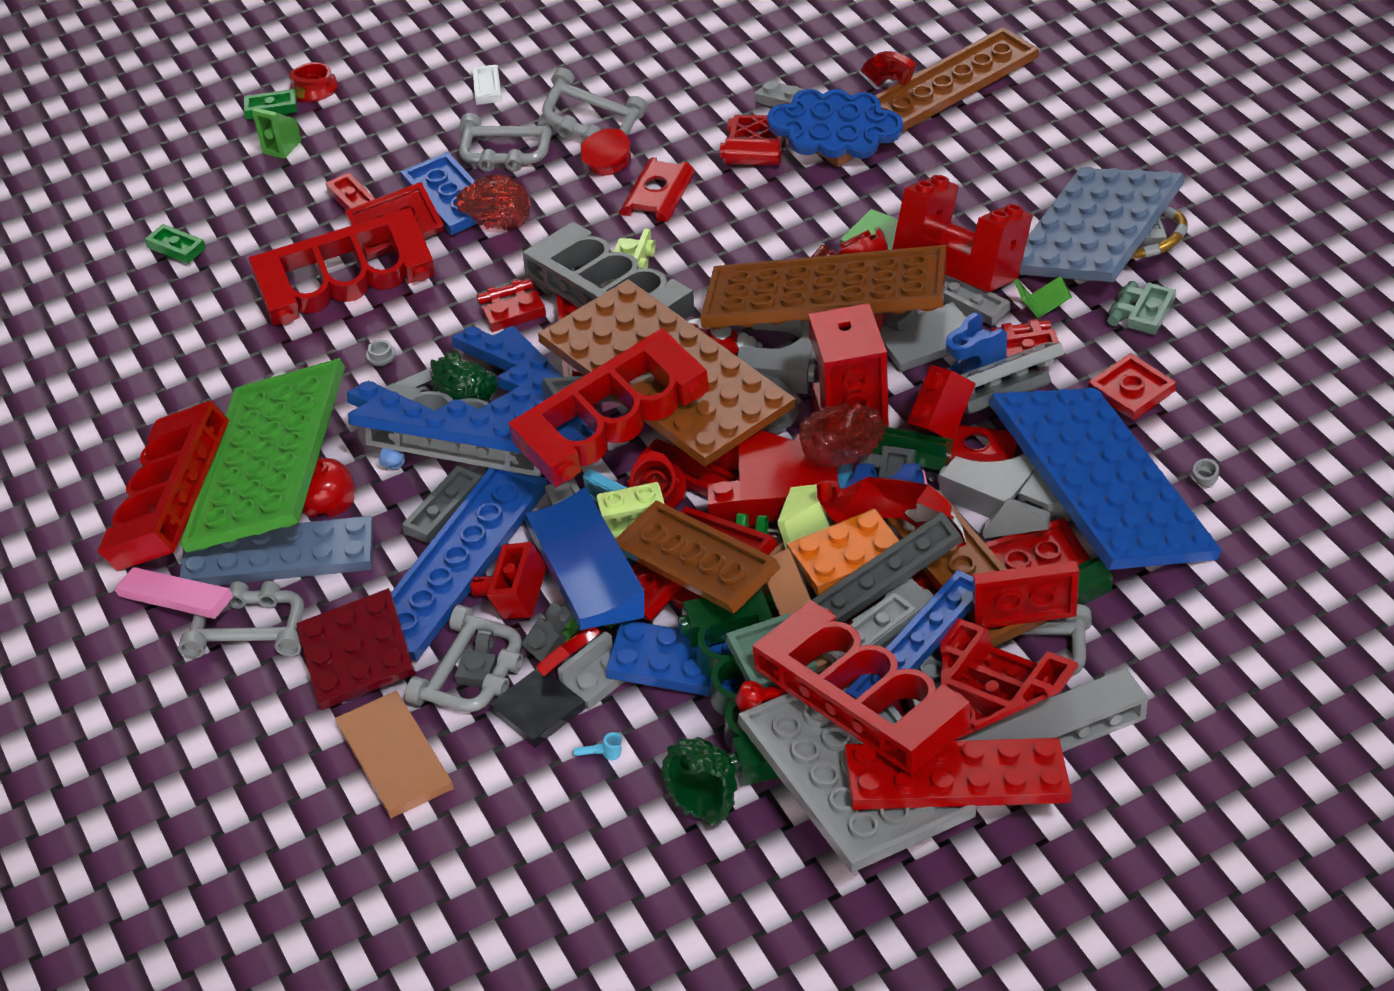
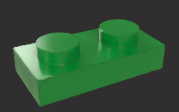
[244,89,298,120]
[145,224,206,264]

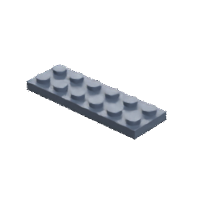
[180,516,374,585]

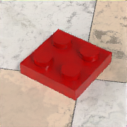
[1088,353,1177,421]

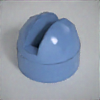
[379,448,405,470]

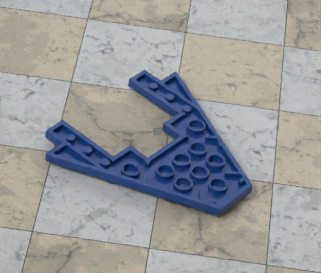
[347,326,594,454]

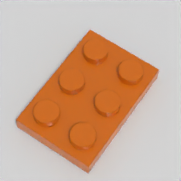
[787,509,899,596]

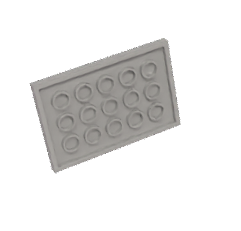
[738,678,977,873]

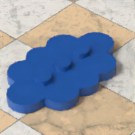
[767,89,903,158]

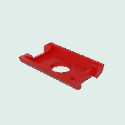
[619,157,695,222]
[951,425,1018,462]

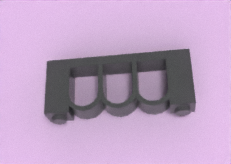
[523,222,694,320]

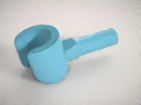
[574,732,622,760]

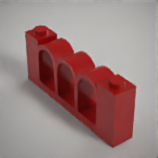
[249,207,435,326]
[508,328,710,488]
[97,400,229,571]
[752,600,970,776]

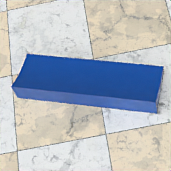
[525,487,644,630]

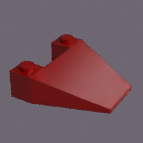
[708,430,838,528]

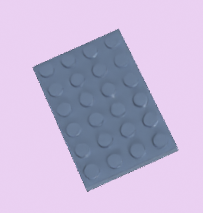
[1019,167,1184,282]

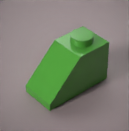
[252,108,301,159]

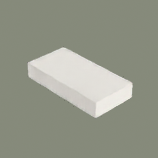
[472,64,502,105]

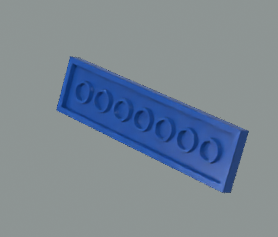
[391,468,549,662]

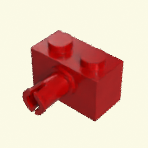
[471,542,547,620]

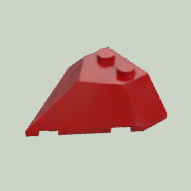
[940,618,1079,741]

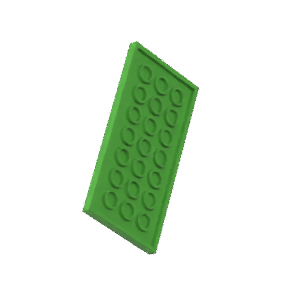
[180,358,345,553]

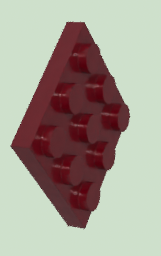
[296,588,416,710]

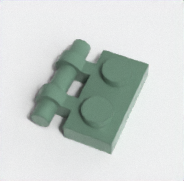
[1107,281,1176,335]

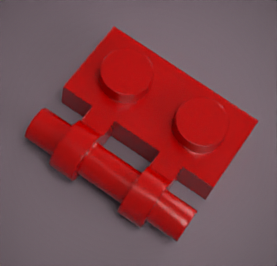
[476,278,546,332]
[990,319,1061,358]

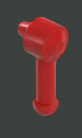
[735,681,788,712]

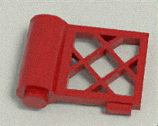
[720,115,784,166]

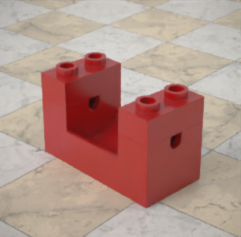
[892,175,1033,292]
[808,303,889,454]

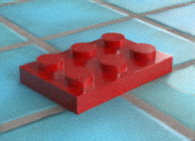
[345,182,444,260]
[972,561,1079,628]

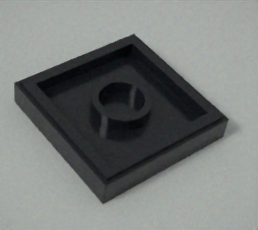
[489,668,586,747]

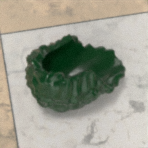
[430,351,498,401]
[661,737,737,826]

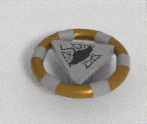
[1131,207,1188,259]

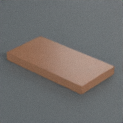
[335,690,454,819]

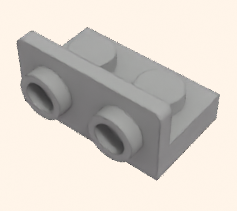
[558,631,625,710]

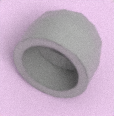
[1193,458,1219,487]

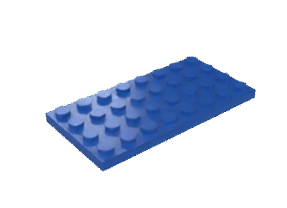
[989,388,1222,570]

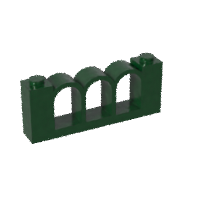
[678,588,779,786]

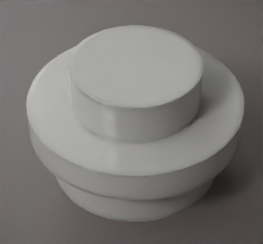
[366,340,396,366]

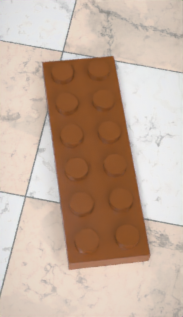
[884,490,1045,647]
[615,500,781,614]

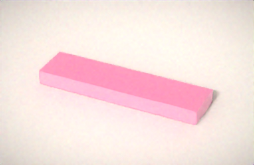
[114,567,234,619]

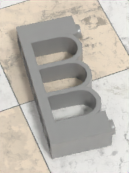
[365,384,542,477]

